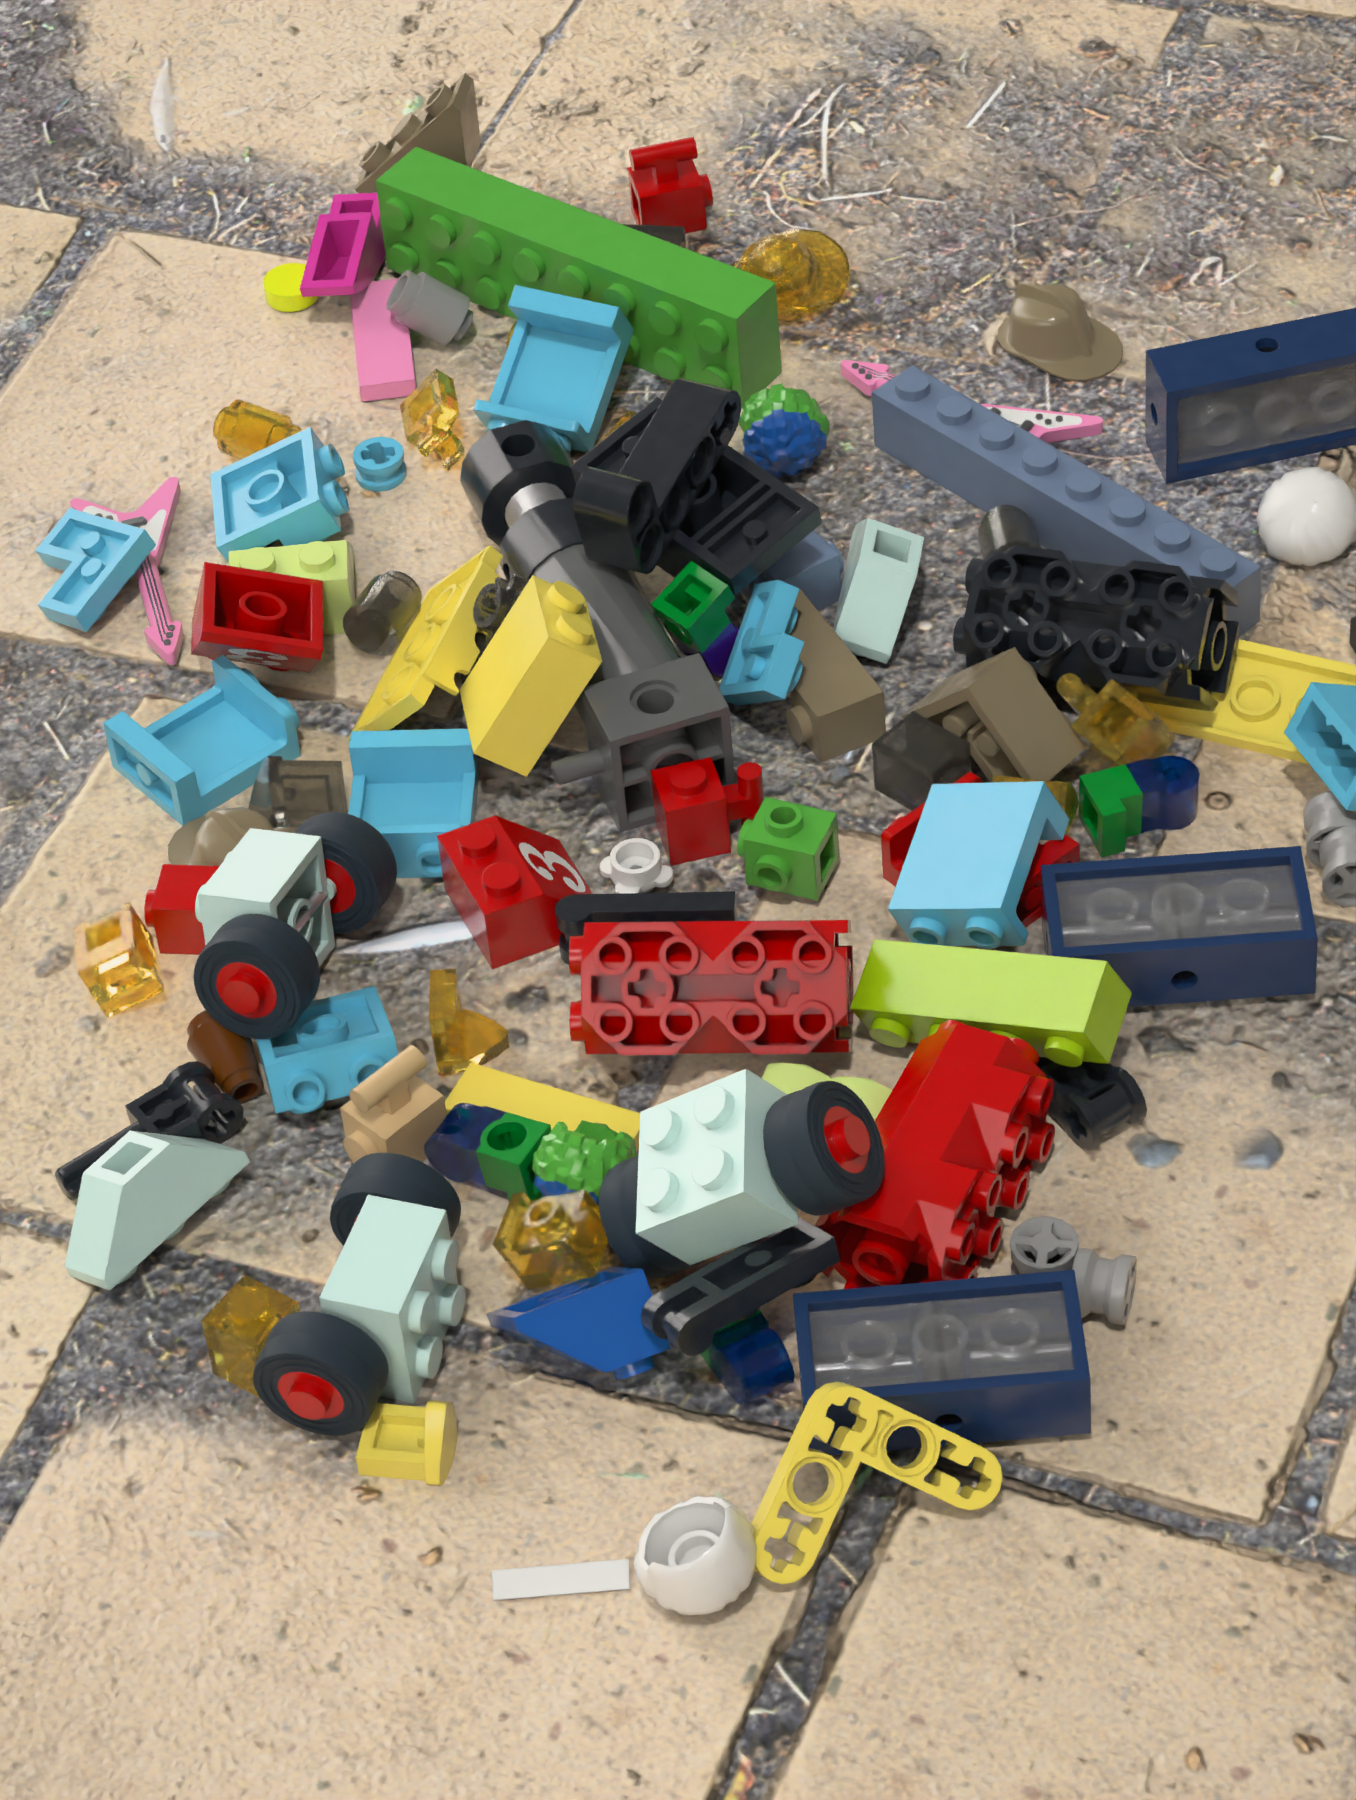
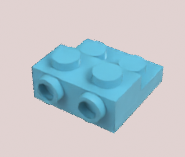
[210,427,349,563]
[254,986,398,1114]

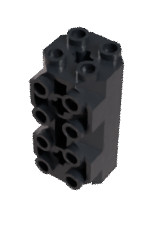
[953,545,1239,712]

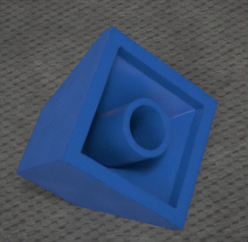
[486,1266,671,1380]

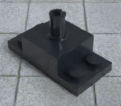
[571,397,822,595]

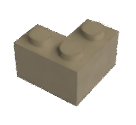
[901,647,1086,784]

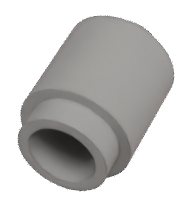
[387,270,473,346]

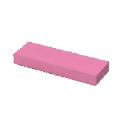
[350,278,417,402]

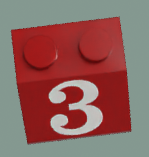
[191,562,323,673]
[437,815,593,969]

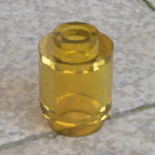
[213,399,302,460]

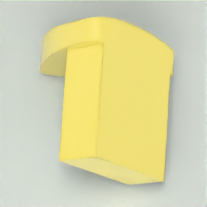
[356,1400,458,1486]

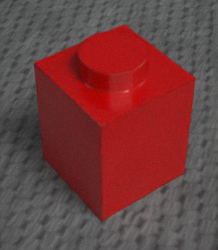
[144,864,220,955]

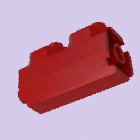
[569,920,854,1056]
[814,1020,1055,1289]

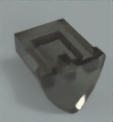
[248,756,348,830]

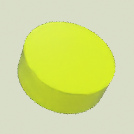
[263,263,319,312]

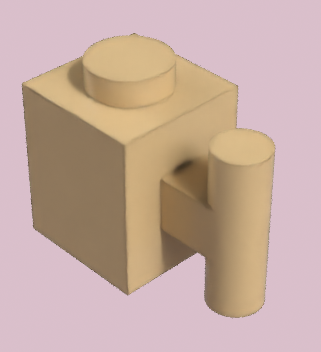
[340,1045,451,1163]

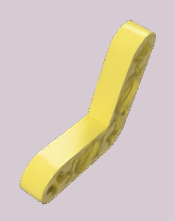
[751,1382,1003,1584]

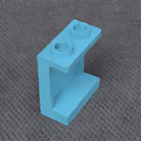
[473,285,634,454]
[103,655,301,826]
[348,729,480,878]
[888,781,1070,949]

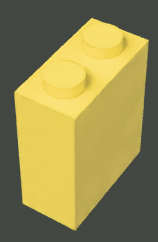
[459,575,602,777]

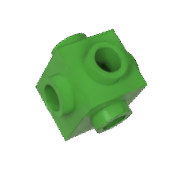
[737,797,840,901]

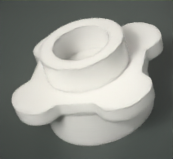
[600,838,673,894]

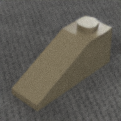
[786,587,886,763]

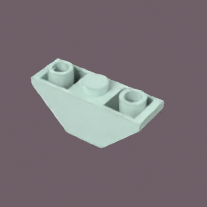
[833,518,924,664]
[65,1130,250,1291]

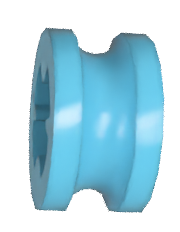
[353,437,406,492]

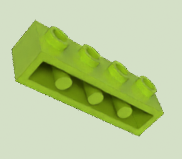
[850,939,1132,1067]

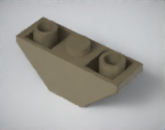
[355,73,481,193]

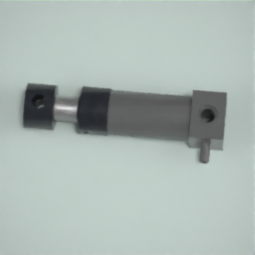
[460,420,735,833]

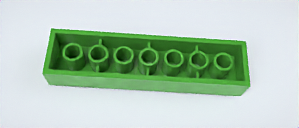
[375,147,782,409]

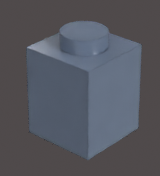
[749,530,844,611]

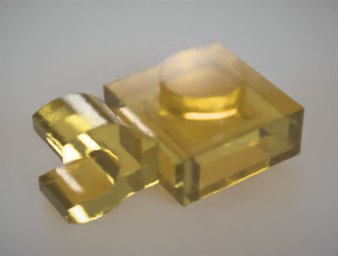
[400,369,465,471]

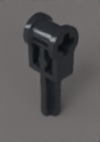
[1037,1056,1147,1150]
[55,1061,244,1200]

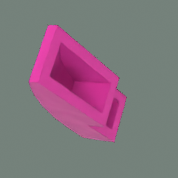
[300,193,386,297]

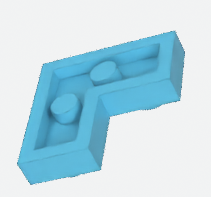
[35,508,156,632]
[719,580,804,706]

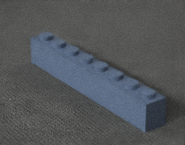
[872,365,1261,637]

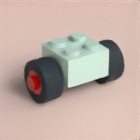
[193,812,397,1039]
[599,1069,885,1279]
[253,1153,466,1436]

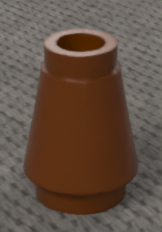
[187,1010,264,1104]

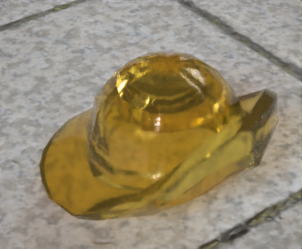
[731,229,850,321]

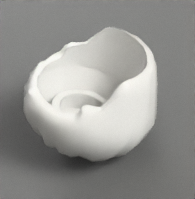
[1256,467,1356,566]
[633,1496,757,1615]

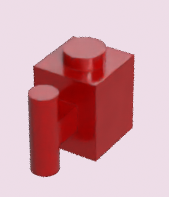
[627,137,713,239]
[650,757,764,866]

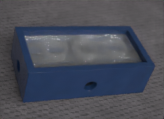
[1146,308,1356,484]
[1041,846,1318,1007]
[793,1270,1091,1455]

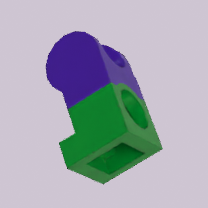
[650,561,740,677]

